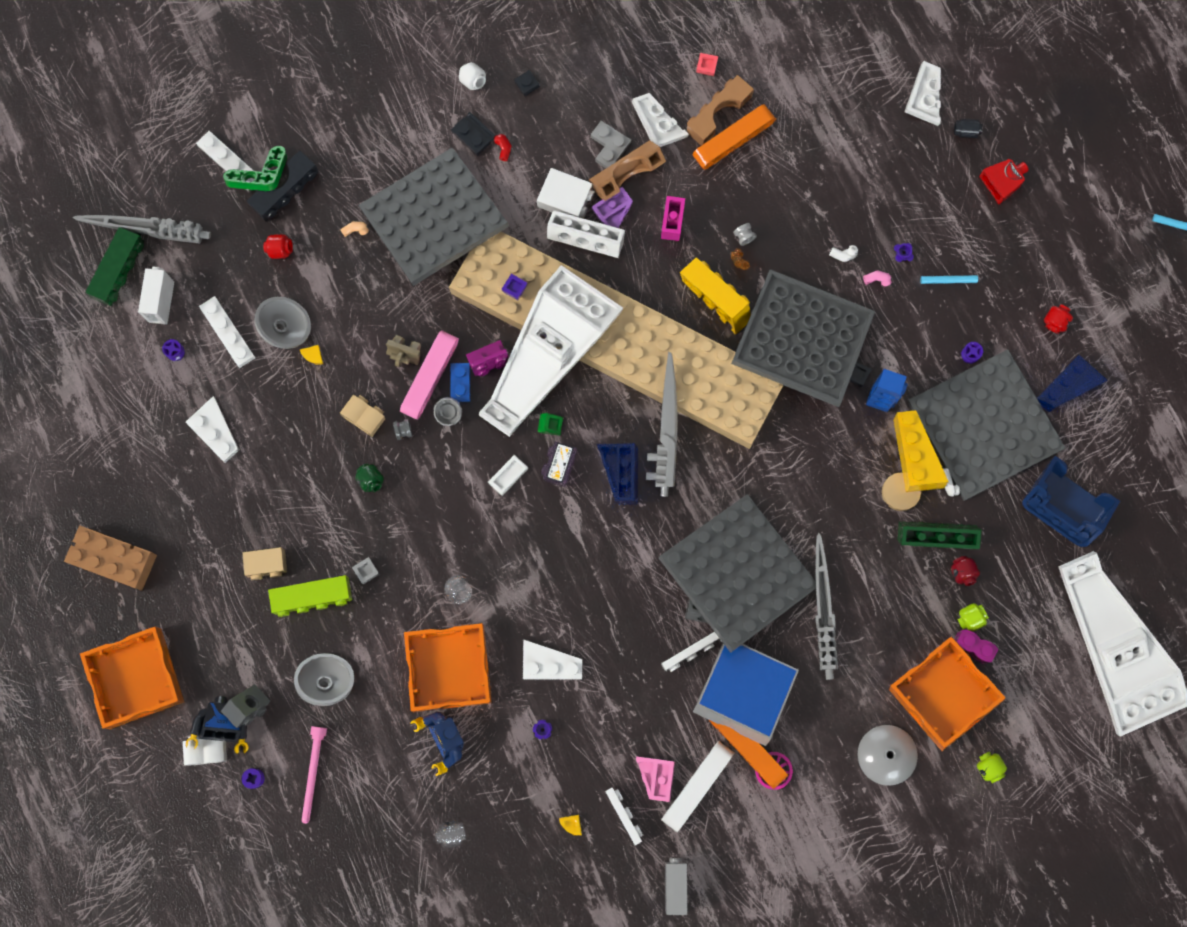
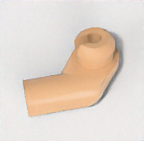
[340,221,369,237]

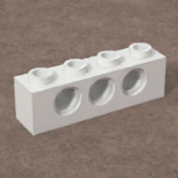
[547,210,625,258]

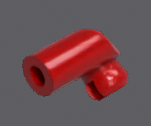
[494,134,512,162]

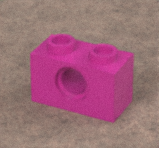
[661,196,685,241]

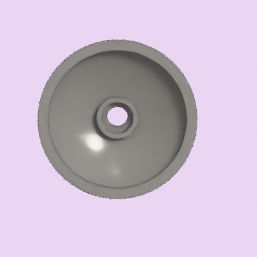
[254,297,311,349]
[294,653,354,706]
[857,725,918,785]

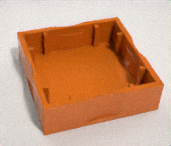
[404,623,492,712]
[80,627,184,729]
[889,637,1005,751]

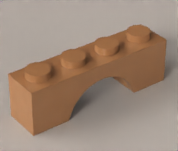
[687,75,754,146]
[589,140,666,201]

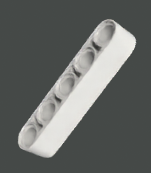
[661,741,735,832]

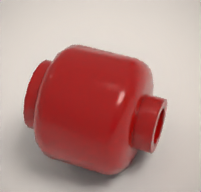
[263,234,293,259]
[1044,304,1073,334]

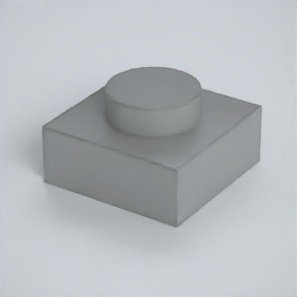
[352,557,379,584]

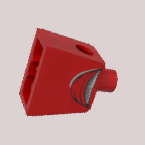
[979,159,1029,204]

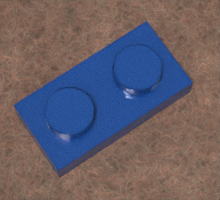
[450,363,470,402]

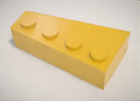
[680,258,751,334]
[893,410,949,492]

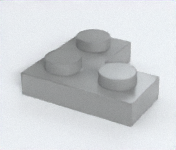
[591,121,631,168]

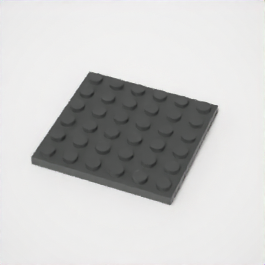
[359,148,509,286]
[731,270,875,407]
[907,349,1065,501]
[659,494,816,653]

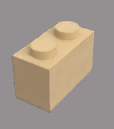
[243,547,287,580]

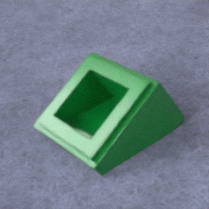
[538,413,563,436]

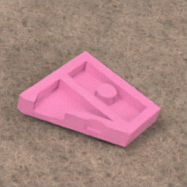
[636,757,675,802]

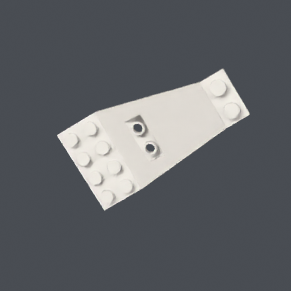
[479,265,623,437]
[1058,551,1187,736]

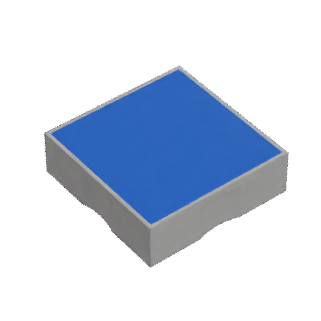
[693,644,799,746]

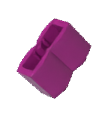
[954,630,998,663]

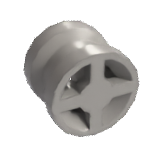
[733,223,757,246]

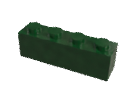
[85,227,144,306]
[897,521,982,549]

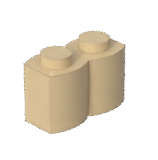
[340,395,385,437]

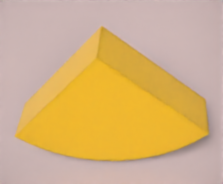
[300,345,323,365]
[559,815,582,835]

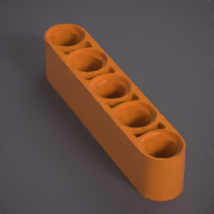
[692,104,776,170]
[709,720,788,789]

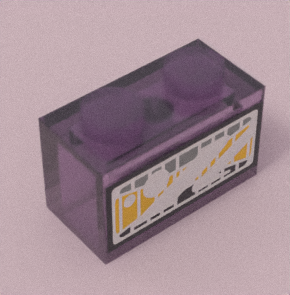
[541,441,577,488]

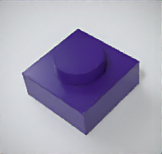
[501,273,528,300]

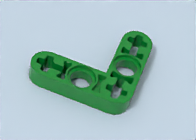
[223,146,287,191]

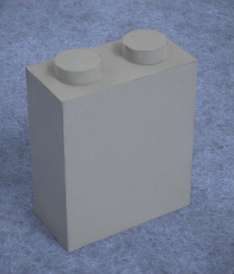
[665,858,687,915]

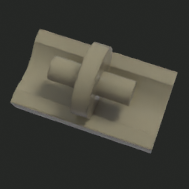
[386,335,421,367]

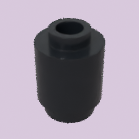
[954,119,982,138]

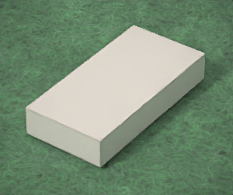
[488,455,528,496]

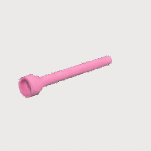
[302,726,327,824]

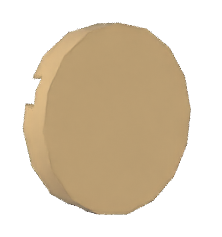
[881,473,921,511]

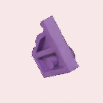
[592,187,633,228]

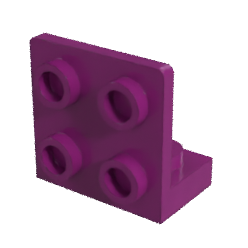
[466,340,509,377]

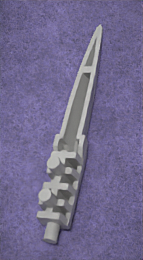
[73,215,211,244]
[646,352,678,497]
[815,533,838,680]

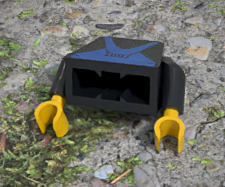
[185,696,249,753]

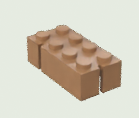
[64,525,157,591]

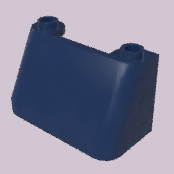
[1022,456,1120,547]

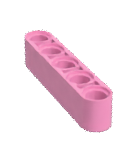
[400,330,459,420]

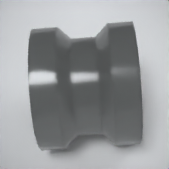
[393,418,413,440]

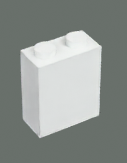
[537,168,594,218]
[138,267,174,325]

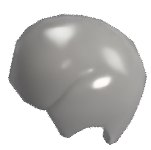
[434,397,462,426]

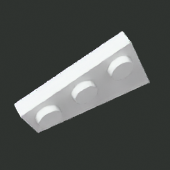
[905,61,941,126]
[632,93,689,147]
[186,396,239,463]
[523,640,582,680]

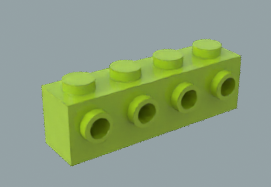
[268,575,352,617]

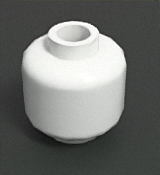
[459,62,486,90]

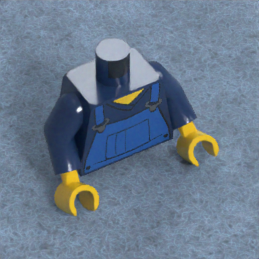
[411,712,464,776]

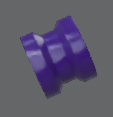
[162,339,185,361]
[961,342,983,364]
[242,768,265,789]

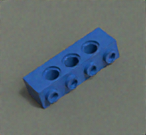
[866,369,908,412]

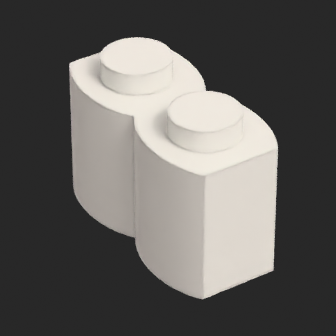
[183,736,227,766]

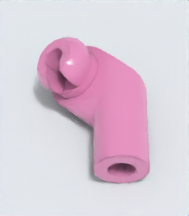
[863,271,892,286]

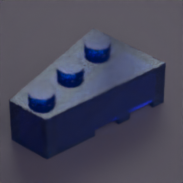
[1037,355,1108,413]
[597,443,638,505]

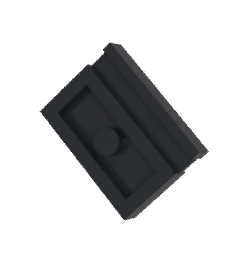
[451,112,496,156]

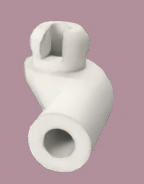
[829,245,858,262]
[943,469,960,497]

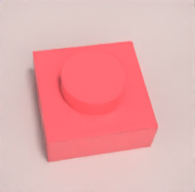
[696,53,718,76]

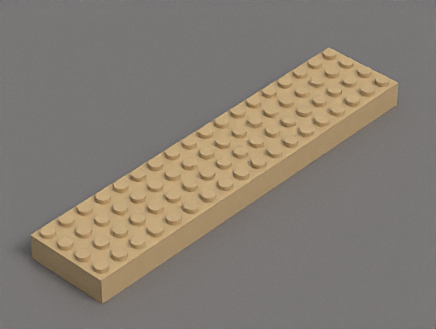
[449,232,784,449]

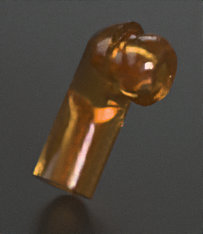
[730,248,749,270]

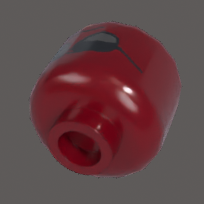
[951,556,980,586]

